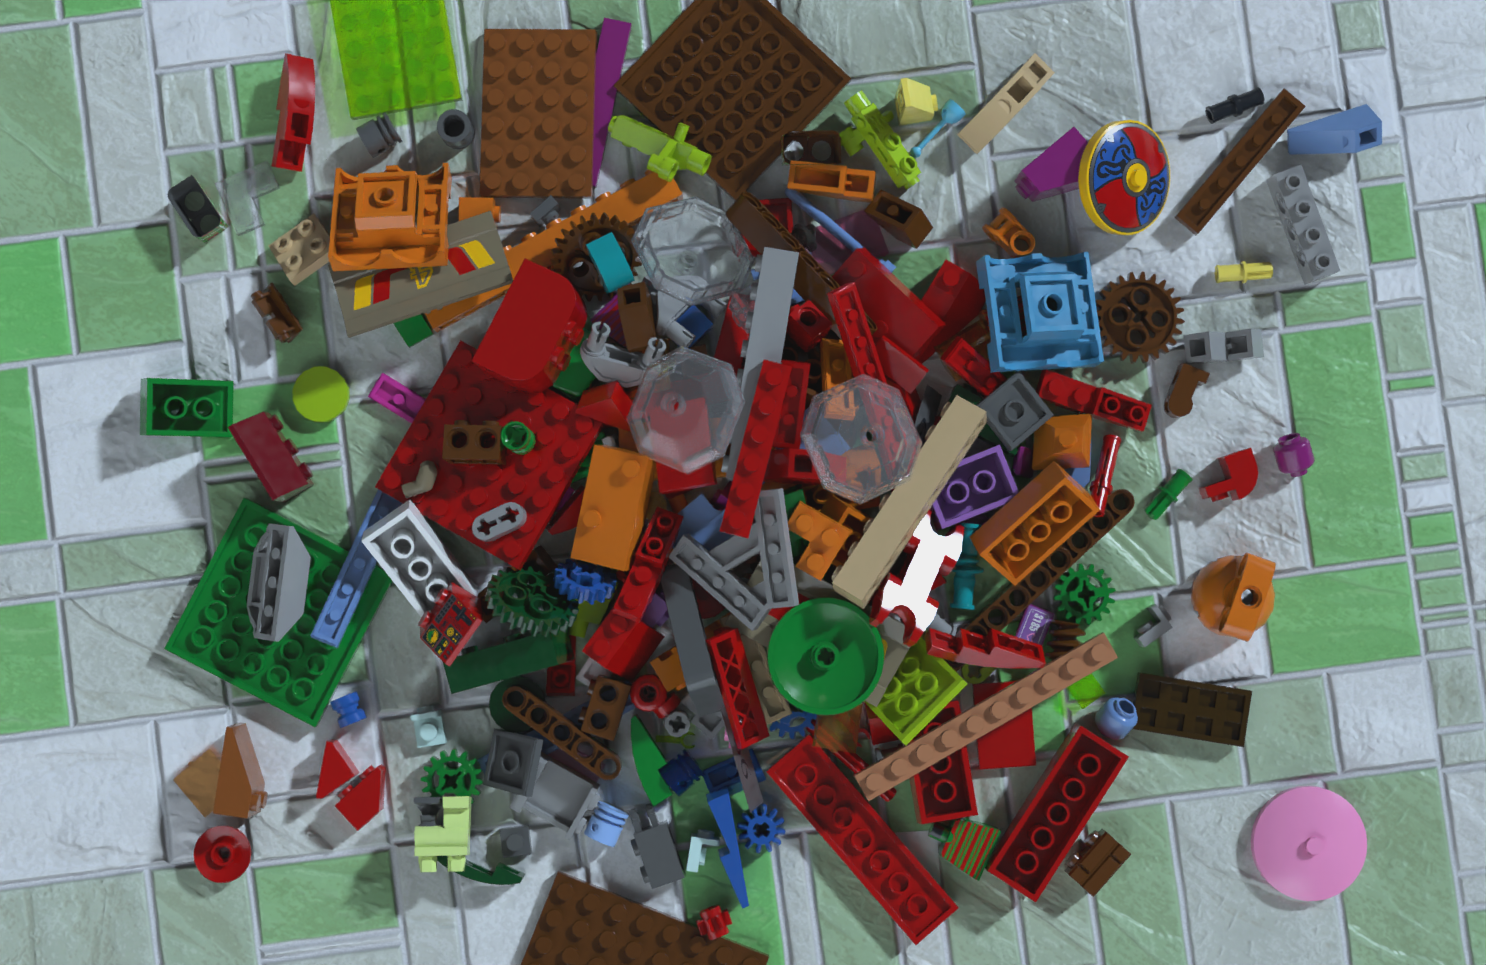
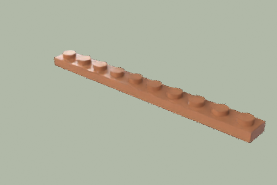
[854,632,1118,801]

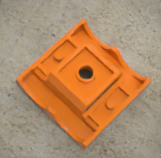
[328,163,452,271]

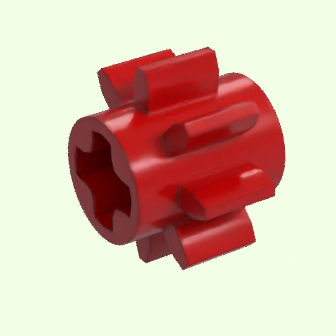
[696,904,732,940]

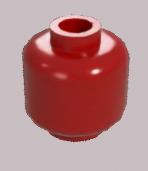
[630,674,668,712]

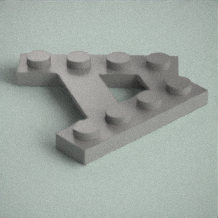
[669,488,799,631]

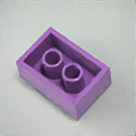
[931,445,1019,530]

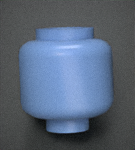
[1095,697,1138,740]

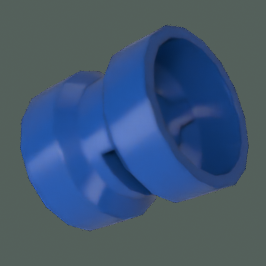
[330,691,367,728]

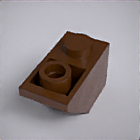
[617,282,657,353]

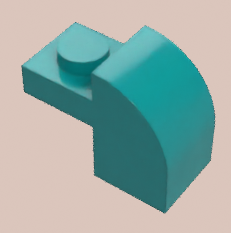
[586,232,635,294]

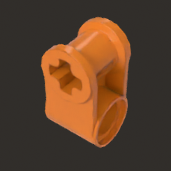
[982,207,1035,258]

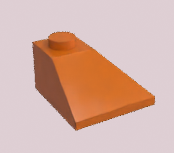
[1032,414,1092,470]

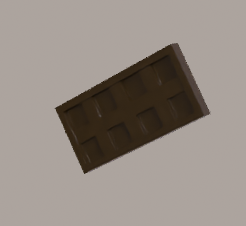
[1133,672,1252,747]

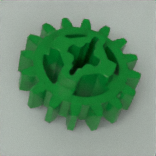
[1052,563,1116,625]
[421,749,484,807]

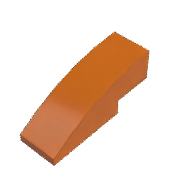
[787,160,876,203]

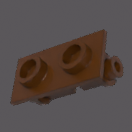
[251,283,303,343]

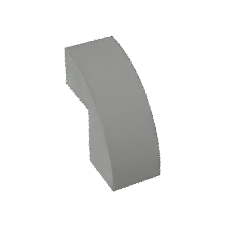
[1183,329,1264,363]

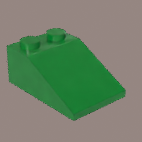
[140,378,234,437]

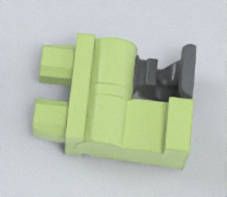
[414,796,472,872]

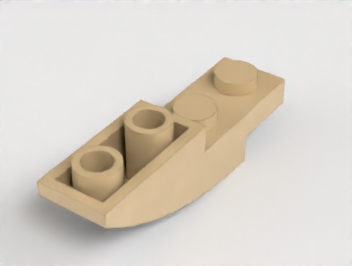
[957,53,1055,154]

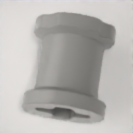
[664,708,690,737]

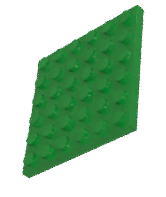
[164,498,393,727]

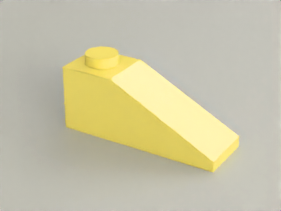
[894,78,938,126]

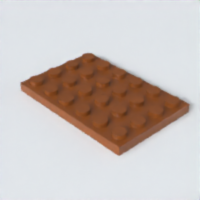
[479,29,597,199]

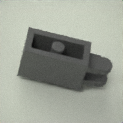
[629,803,685,889]

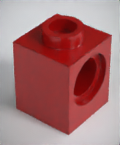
[786,300,832,353]

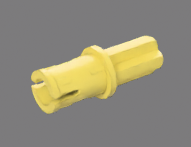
[1215,261,1273,283]

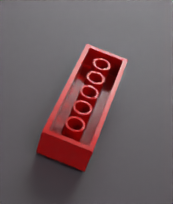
[985,723,1129,902]

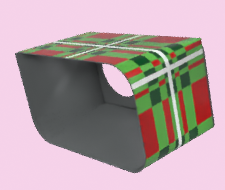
[168,175,229,243]

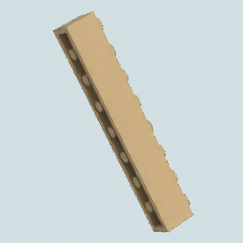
[831,395,987,609]

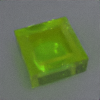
[1067,673,1106,709]

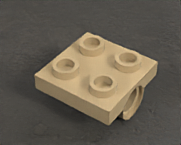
[268,213,330,286]

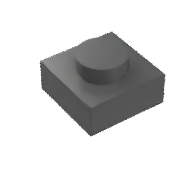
[530,195,561,228]
[500,825,532,858]

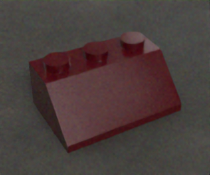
[228,411,314,503]

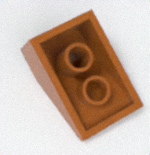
[213,723,268,819]

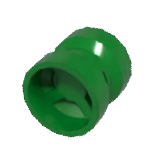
[501,421,535,455]

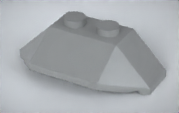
[247,524,311,642]

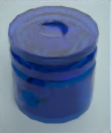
[658,748,706,797]

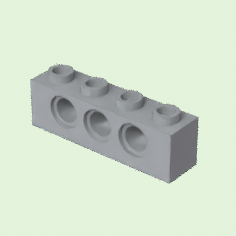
[1266,165,1340,285]

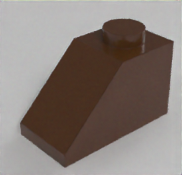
[864,190,933,249]

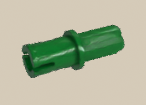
[1144,468,1193,520]

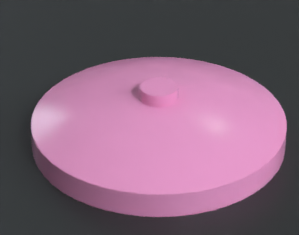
[1251,786,1367,901]

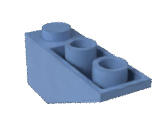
[1287,104,1382,155]

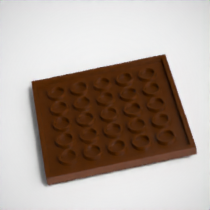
[613,0,851,201]

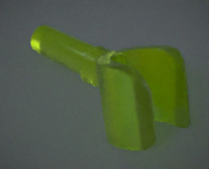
[656,731,695,749]

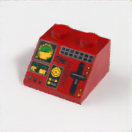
[418,582,483,667]

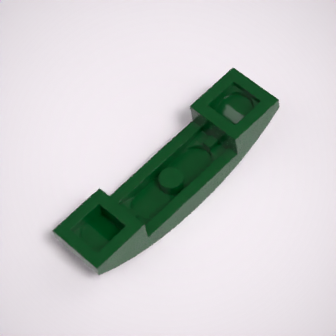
[437,856,525,885]

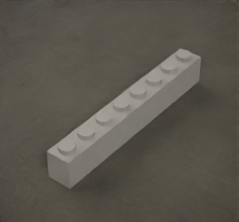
[721,247,799,481]

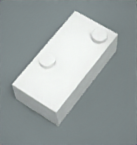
[361,499,478,617]

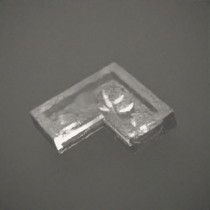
[215,161,280,236]

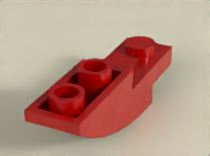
[271,53,315,172]
[1036,369,1152,432]
[613,507,684,623]

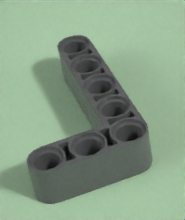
[661,564,725,717]

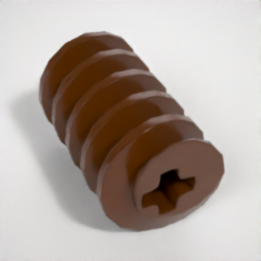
[1044,619,1086,661]

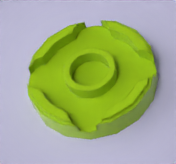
[292,366,350,422]

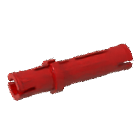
[1089,434,1121,517]

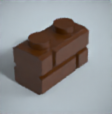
[1064,829,1131,897]

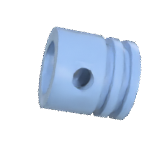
[584,801,629,847]

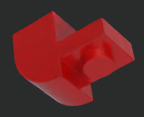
[1199,448,1258,502]

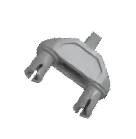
[642,271,727,350]
[580,322,666,388]

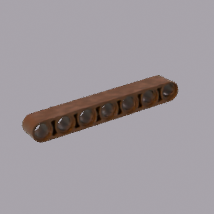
[725,191,877,340]

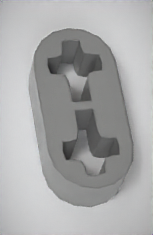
[472,502,527,542]

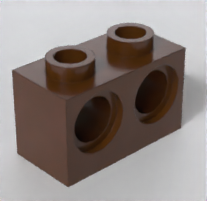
[442,420,507,465]
[578,674,632,741]

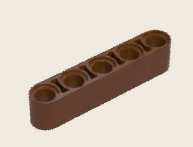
[502,685,622,780]

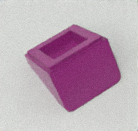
[1011,446,1034,479]

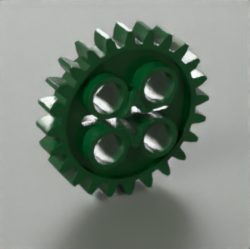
[485,566,579,637]

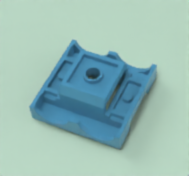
[976,252,1104,372]

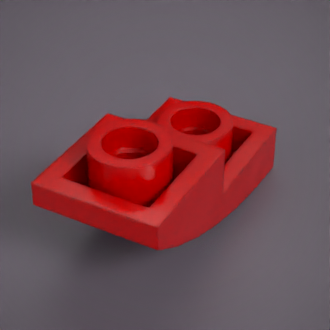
[546,635,576,696]

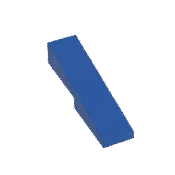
[706,785,749,909]

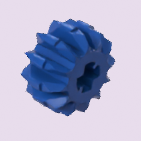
[737,804,786,853]

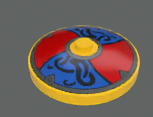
[1078,120,1170,235]

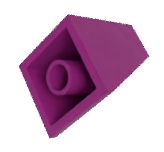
[1015,127,1088,202]

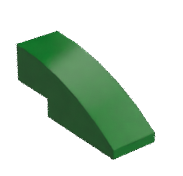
[631,714,674,807]

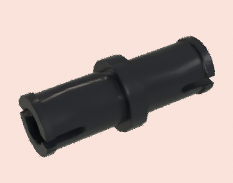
[1205,87,1265,124]

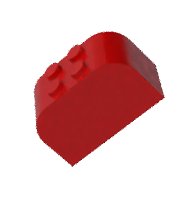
[472,258,587,393]

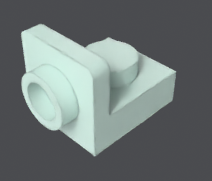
[410,705,447,748]
[686,829,720,872]

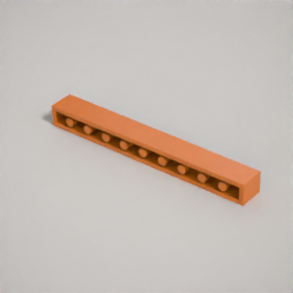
[425,170,683,332]

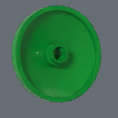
[767,598,884,715]

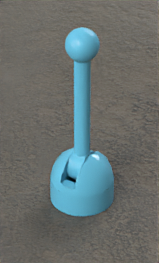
[910,99,966,158]

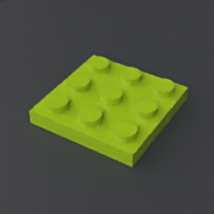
[864,637,968,745]

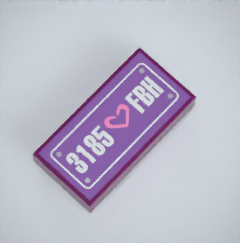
[1014,604,1055,645]

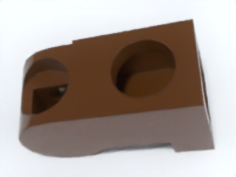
[1164,363,1210,418]

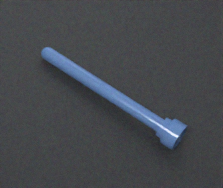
[785,188,896,273]

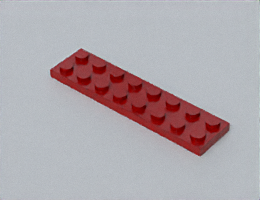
[766,734,959,945]

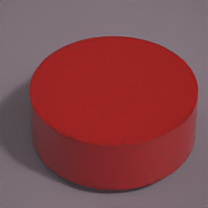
[653,692,681,719]

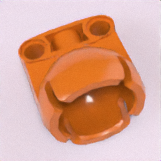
[1191,553,1276,642]

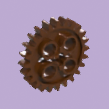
[550,212,643,302]
[1096,272,1185,364]

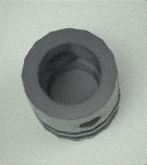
[437,109,475,150]
[356,112,403,158]

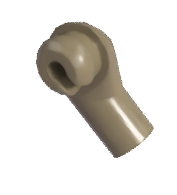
[402,460,438,498]

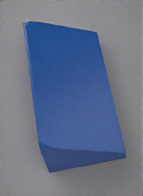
[701,748,766,796]

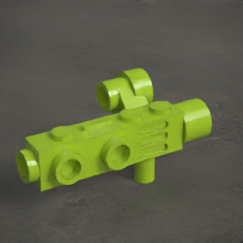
[839,90,921,190]
[608,115,712,182]

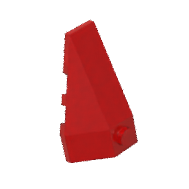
[916,260,986,364]

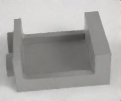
[509,752,601,840]

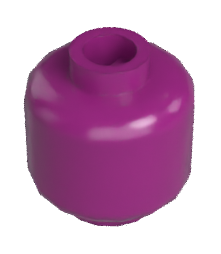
[1273,433,1315,477]

